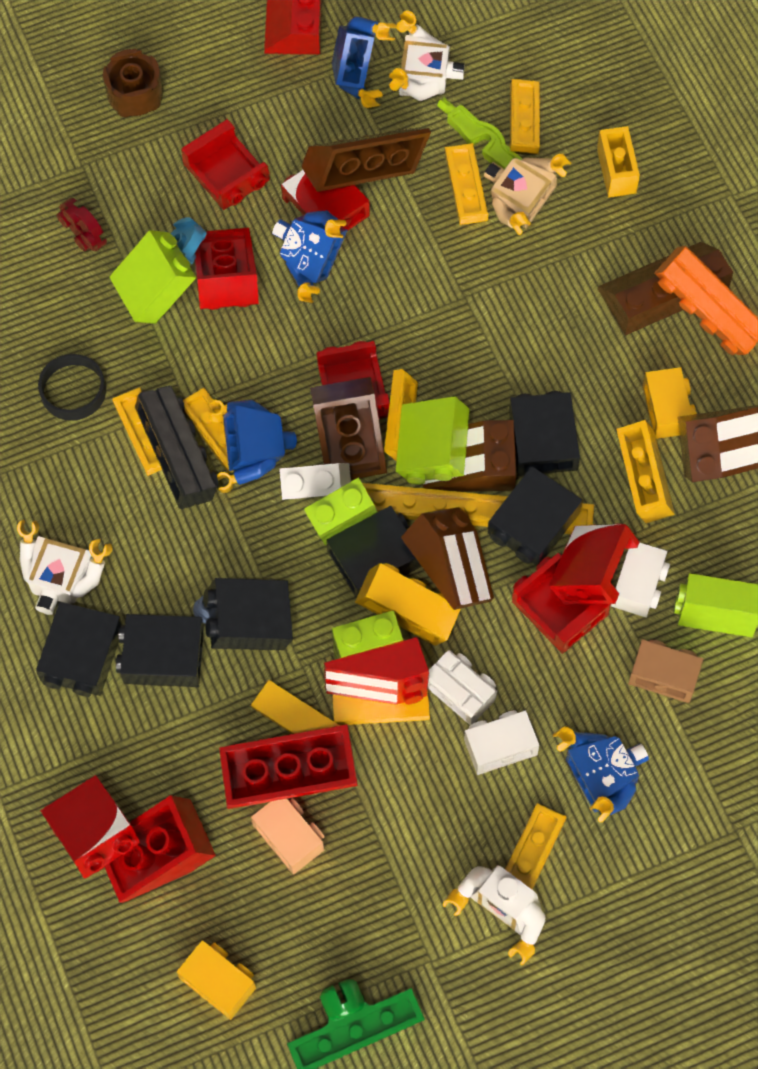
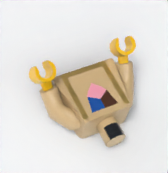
[484,154,571,235]

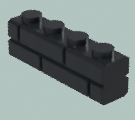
[135,385,218,509]

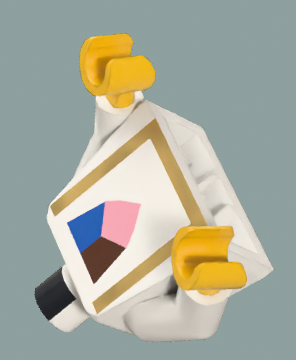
[389,11,465,101]
[17,520,113,615]
[443,865,546,965]

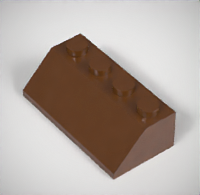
[301,128,431,192]
[598,242,734,335]

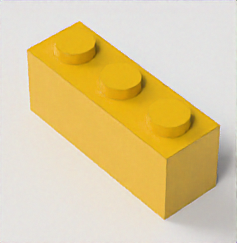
[616,420,675,523]
[355,563,460,646]

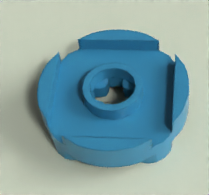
[171,217,207,266]

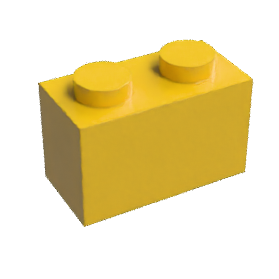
[597,126,640,198]
[643,367,696,439]
[176,940,256,1020]

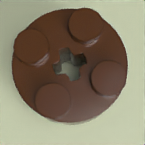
[103,49,163,117]

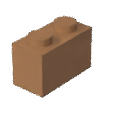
[628,639,703,703]

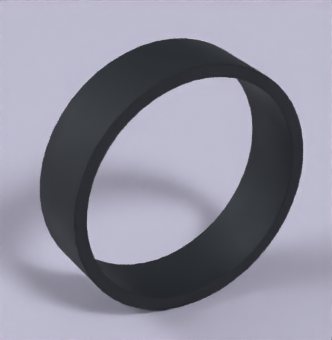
[38,354,106,421]

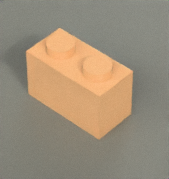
[251,798,324,875]

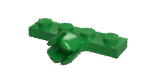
[286,979,425,1069]

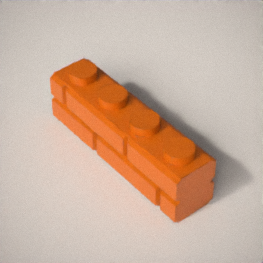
[654,246,758,355]

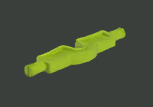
[437,97,522,169]

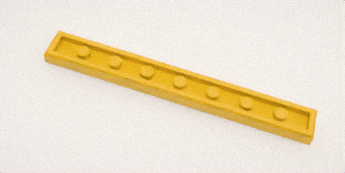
[362,483,594,535]

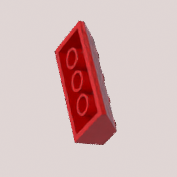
[264,0,322,55]
[219,724,358,809]

